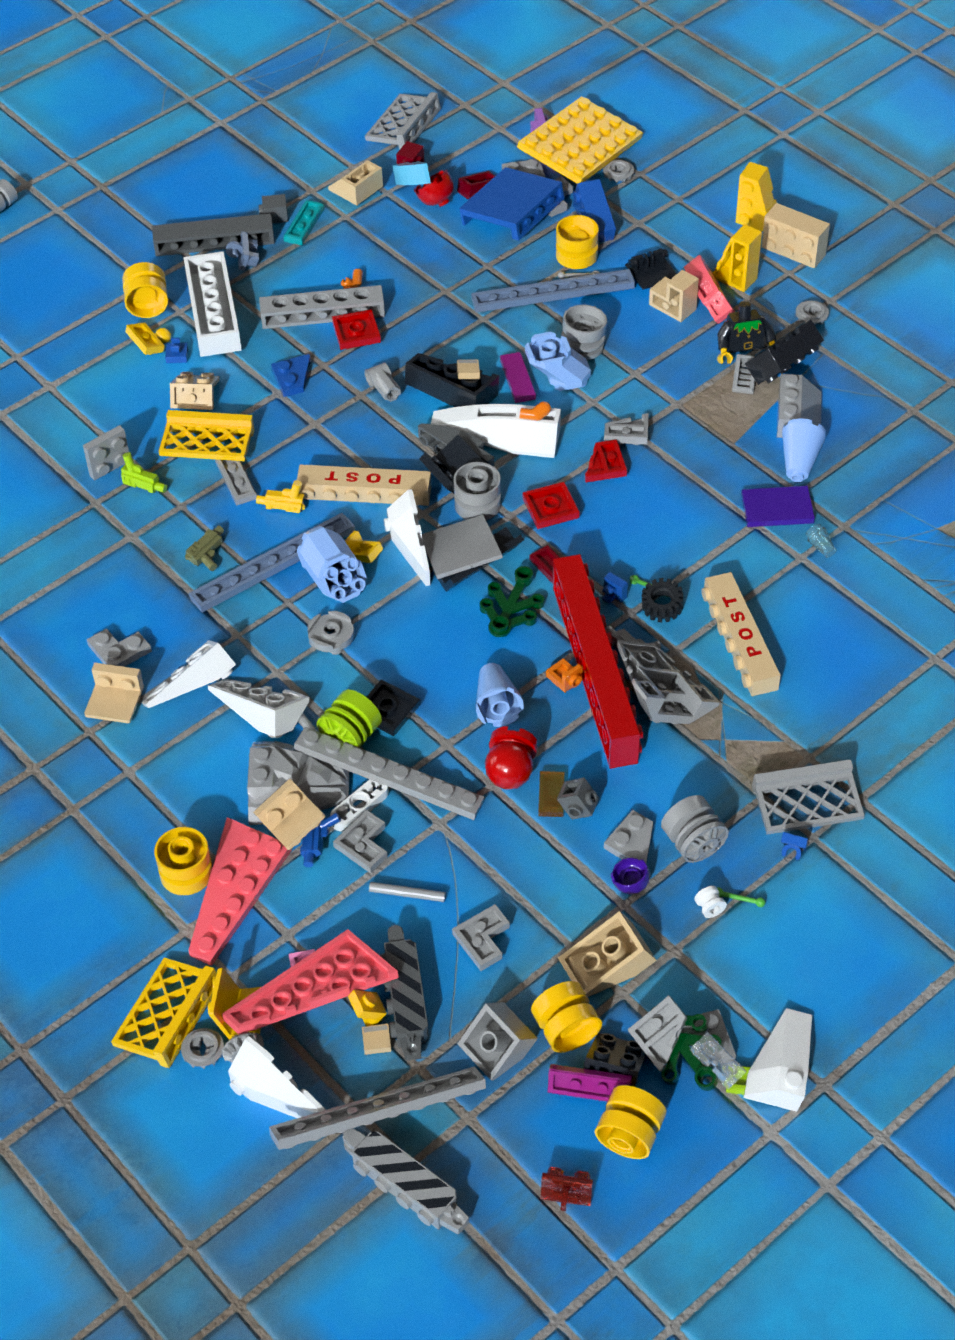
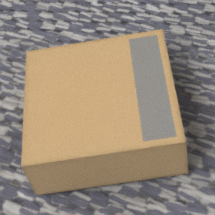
[457,360,480,379]
[362,1024,391,1055]

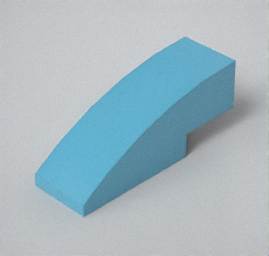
[392,161,431,185]

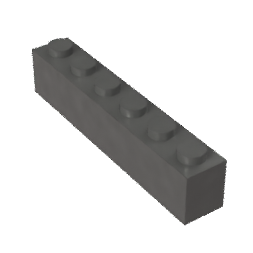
[152,213,274,256]

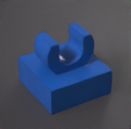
[165,337,188,363]
[602,572,628,604]
[781,832,809,861]

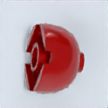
[414,169,454,207]

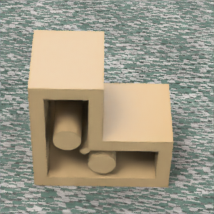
[649,270,699,322]

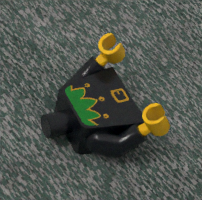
[717,302,777,364]

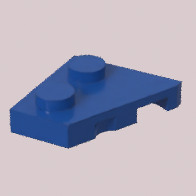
[271,354,311,397]

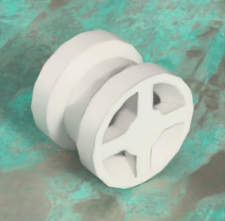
[694,886,727,918]

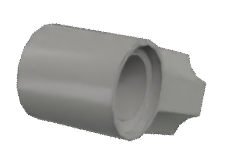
[365,363,401,402]

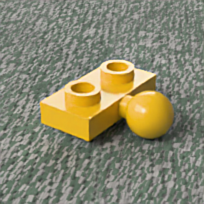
[125,322,171,355]

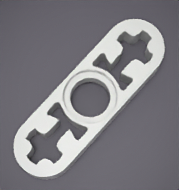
[330,779,389,831]

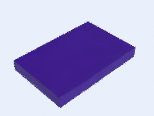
[741,486,815,527]

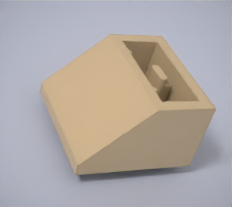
[328,160,383,206]

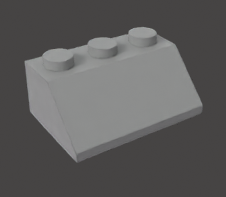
[777,374,822,438]

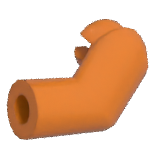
[341,269,363,289]
[520,401,551,421]

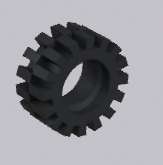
[642,578,683,623]

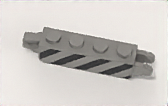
[342,1128,469,1235]

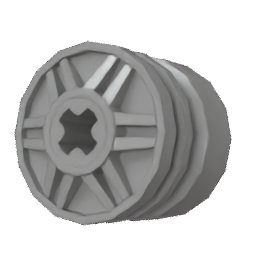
[561,305,607,360]
[661,795,729,863]

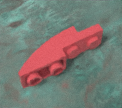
[684,255,735,324]

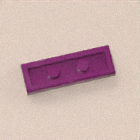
[500,352,536,403]
[548,1064,632,1102]

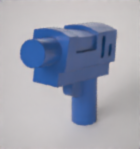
[300,813,341,867]

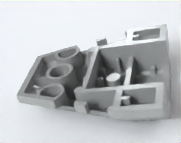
[247,741,350,825]

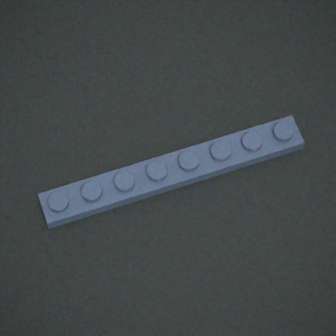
[471,269,635,313]
[189,513,355,613]

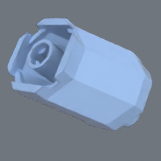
[525,332,591,391]
[297,526,367,603]

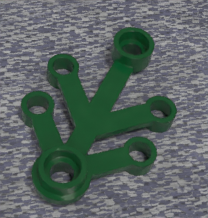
[479,566,544,637]
[647,1005,723,1091]

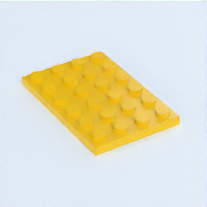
[517,96,643,183]

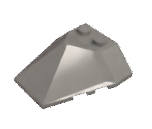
[616,640,720,724]

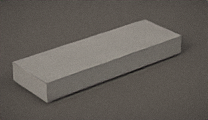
[215,451,257,506]

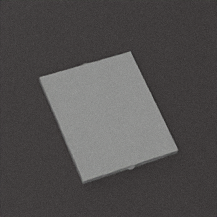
[422,515,503,579]

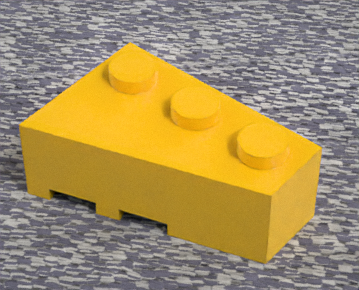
[735,162,777,231]
[712,224,762,292]

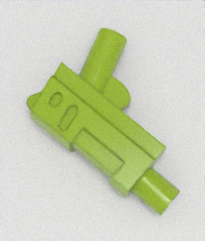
[121,452,167,493]

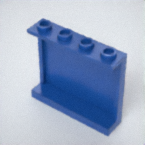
[459,167,565,241]

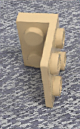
[170,372,220,410]
[84,663,144,723]
[253,779,325,850]

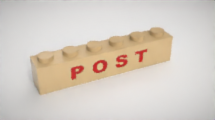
[297,465,432,506]
[701,572,781,696]

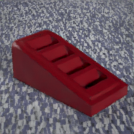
[457,171,495,199]

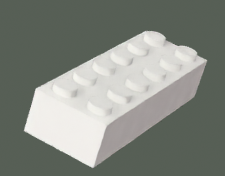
[183,251,242,357]

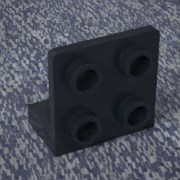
[419,435,485,494]
[584,1033,647,1088]

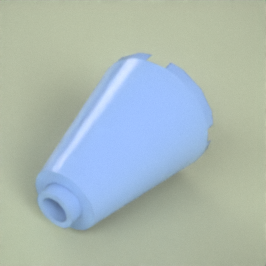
[782,418,826,482]
[476,663,524,727]

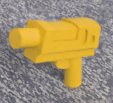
[256,480,306,513]

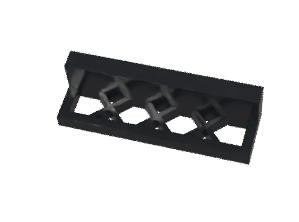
[434,527,524,592]

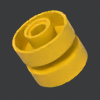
[556,215,599,269]
[122,262,168,318]
[154,827,212,895]
[531,981,602,1053]
[595,1085,667,1159]

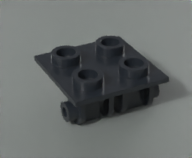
[625,248,676,290]

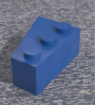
[573,179,616,243]

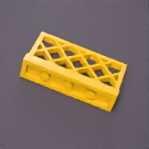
[159,410,254,461]
[111,958,217,1068]

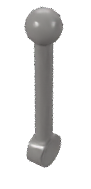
[558,271,600,279]

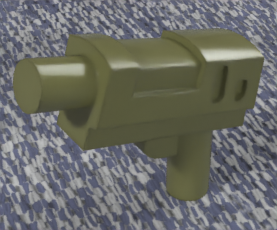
[185,525,224,571]

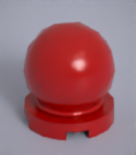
[485,726,538,790]

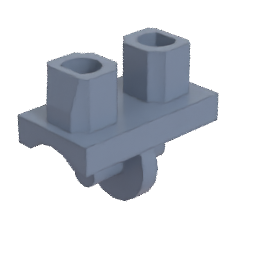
[226,231,259,271]

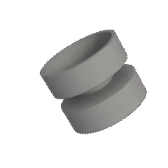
[454,462,501,521]

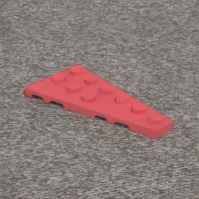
[188,817,292,966]
[222,929,399,1034]

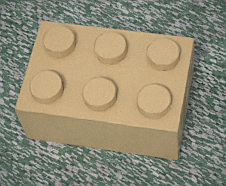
[762,203,830,269]

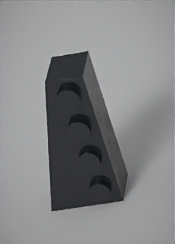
[744,319,824,385]
[405,353,500,407]

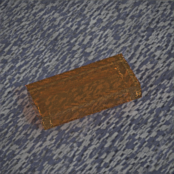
[538,771,564,817]

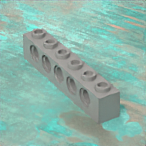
[259,285,385,329]

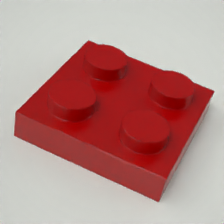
[332,309,381,350]
[522,482,579,529]

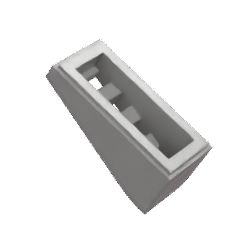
[732,354,755,394]

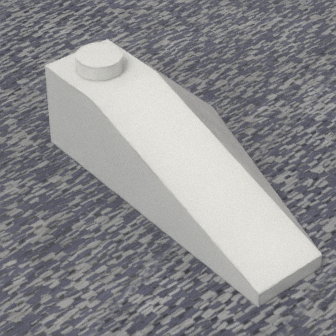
[384,489,430,586]
[142,640,236,708]
[208,679,309,738]
[743,1008,812,1112]
[228,1036,326,1118]

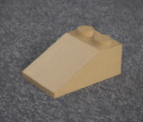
[558,911,657,997]

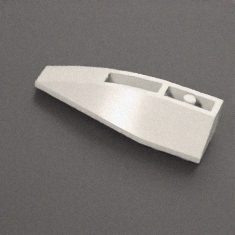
[431,404,561,458]

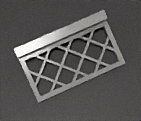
[365,92,441,149]
[752,759,865,835]

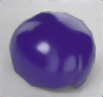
[611,858,650,895]

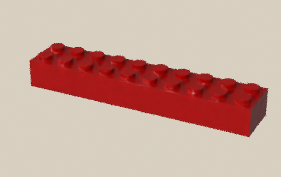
[553,554,643,769]

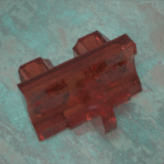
[540,1167,593,1211]

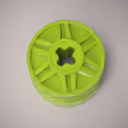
[317,689,382,748]

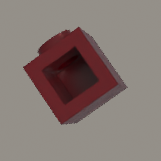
[396,141,425,164]

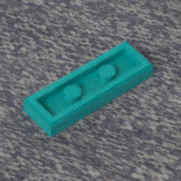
[283,200,324,245]

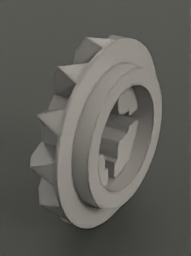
[603,160,634,183]
[795,300,829,325]
[181,1028,224,1069]
[221,1032,264,1063]

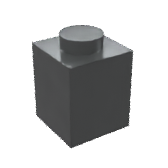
[259,194,288,223]

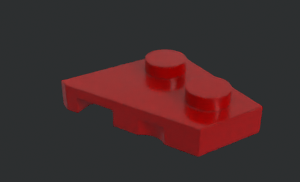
[585,439,627,483]

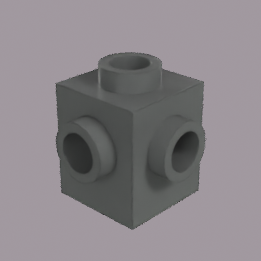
[557,778,599,820]

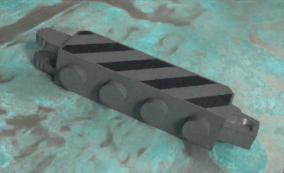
[380,924,429,1061]

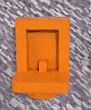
[546,658,583,693]

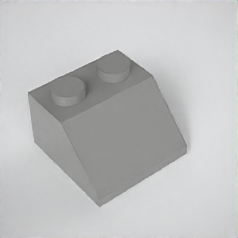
[457,1002,538,1081]

